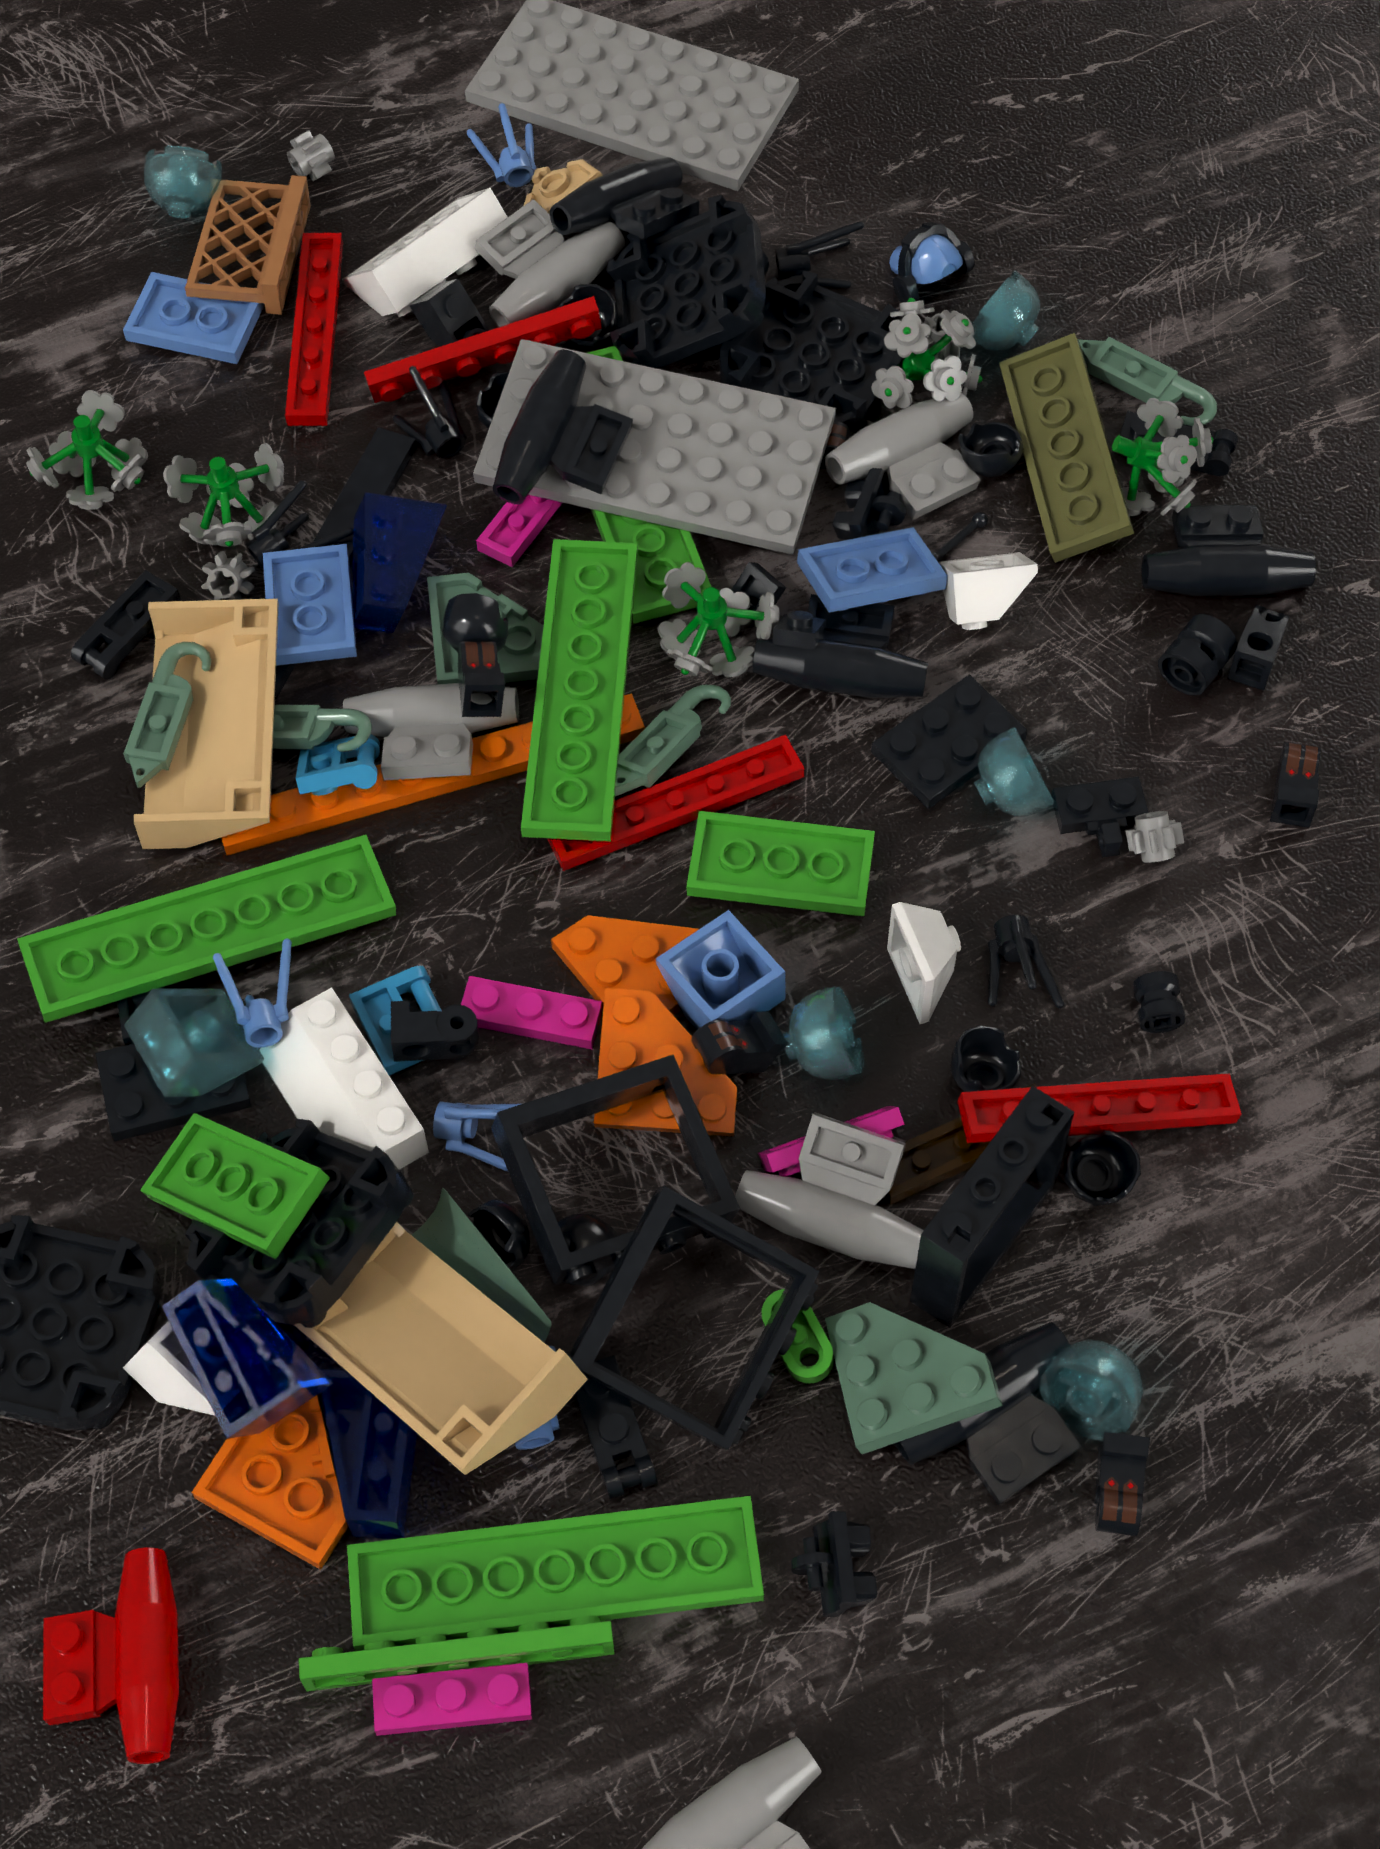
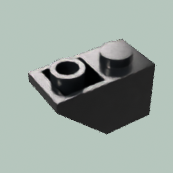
[409,279,489,347]

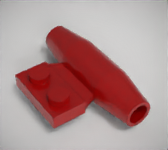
[43,1547,179,1764]

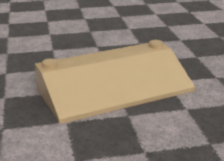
[134,599,279,849]
[294,1222,588,1475]

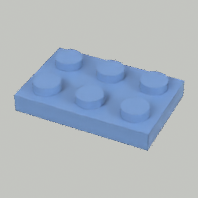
[123,272,264,364]
[797,527,947,612]
[263,544,357,666]

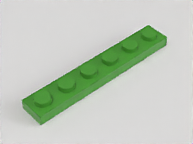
[299,1616,615,1691]

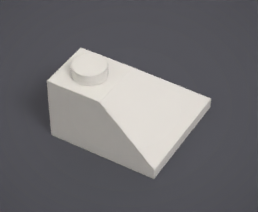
[938,552,1038,630]
[887,902,961,1024]
[123,1285,275,1416]

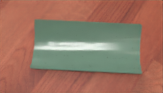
[412,1188,552,1342]

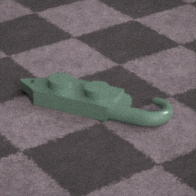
[1078,337,1217,426]
[123,642,211,788]
[615,685,731,796]
[273,705,372,752]

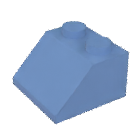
[656,910,785,1030]

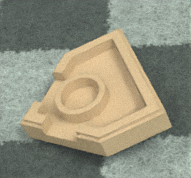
[524,159,603,214]

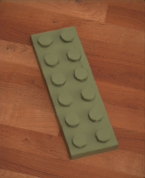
[999,333,1134,563]

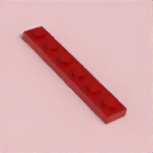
[285,233,343,426]
[364,296,602,403]
[547,735,804,871]
[957,1073,1242,1143]

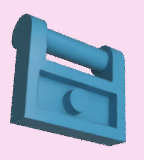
[295,734,380,796]
[349,965,442,1075]

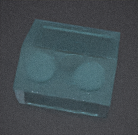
[124,989,264,1097]

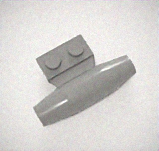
[475,199,625,327]
[825,393,981,521]
[343,683,519,780]
[735,1112,924,1269]
[642,1736,822,1849]

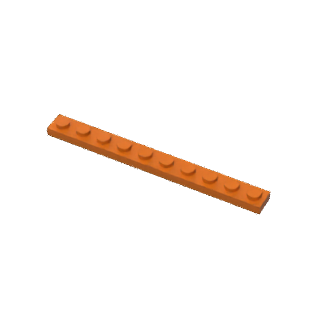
[221,693,645,856]

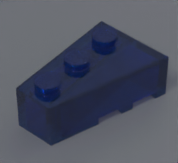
[352,492,447,633]
[162,1278,334,1439]
[316,1369,417,1539]

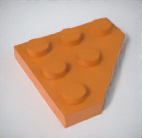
[551,915,699,1015]
[594,987,737,1136]
[191,1366,348,1570]

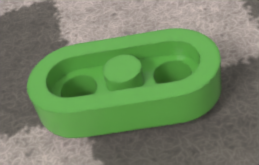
[762,1289,834,1384]

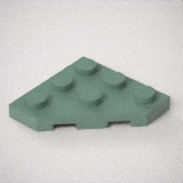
[427,572,544,684]
[825,1302,1003,1454]

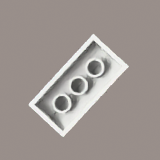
[342,188,508,317]
[257,987,429,1170]

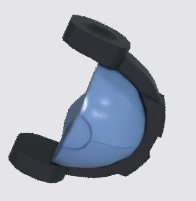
[889,222,975,303]

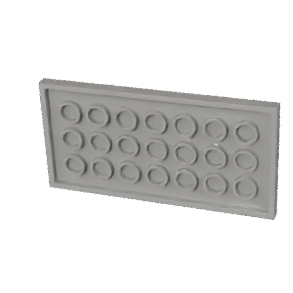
[465,0,799,191]
[473,339,836,555]

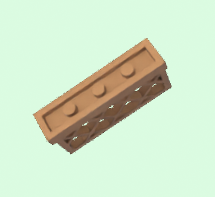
[185,175,311,315]

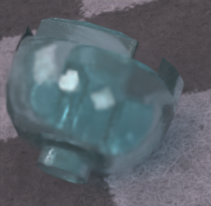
[144,146,223,219]
[971,270,1040,352]
[974,727,1055,817]
[783,986,864,1081]
[1039,1339,1143,1440]

